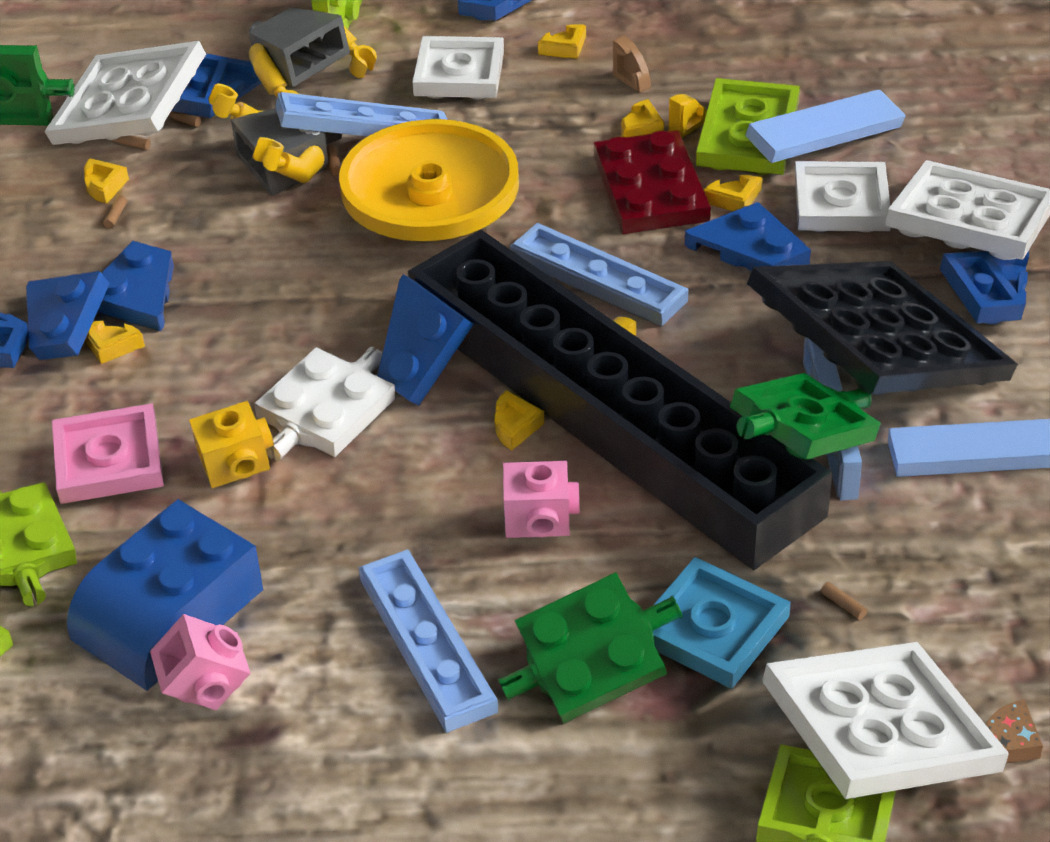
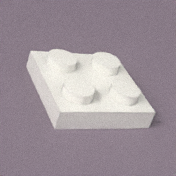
[413,36,504,100]
[794,161,891,233]

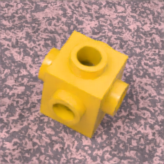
[189,400,274,488]

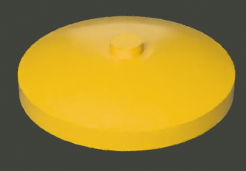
[339,119,519,241]

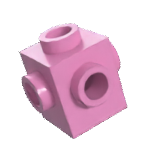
[503,461,580,538]
[150,614,251,710]

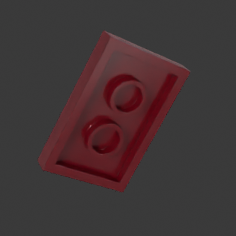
[594,130,711,234]

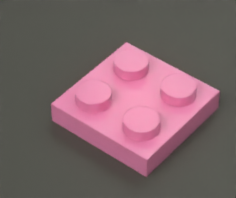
[52,403,164,504]

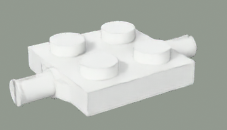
[254,347,395,462]

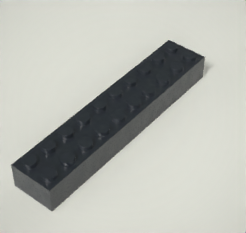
[408,230,832,571]

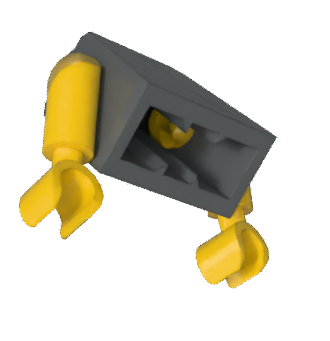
[248,8,376,98]
[208,83,342,196]

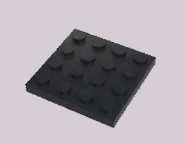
[747,261,1018,395]

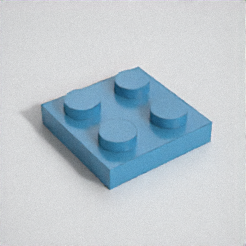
[653,557,791,689]

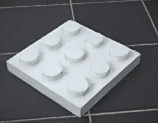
[44,41,206,145]
[885,160,1050,260]
[762,642,1009,799]

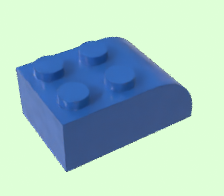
[67,499,264,691]

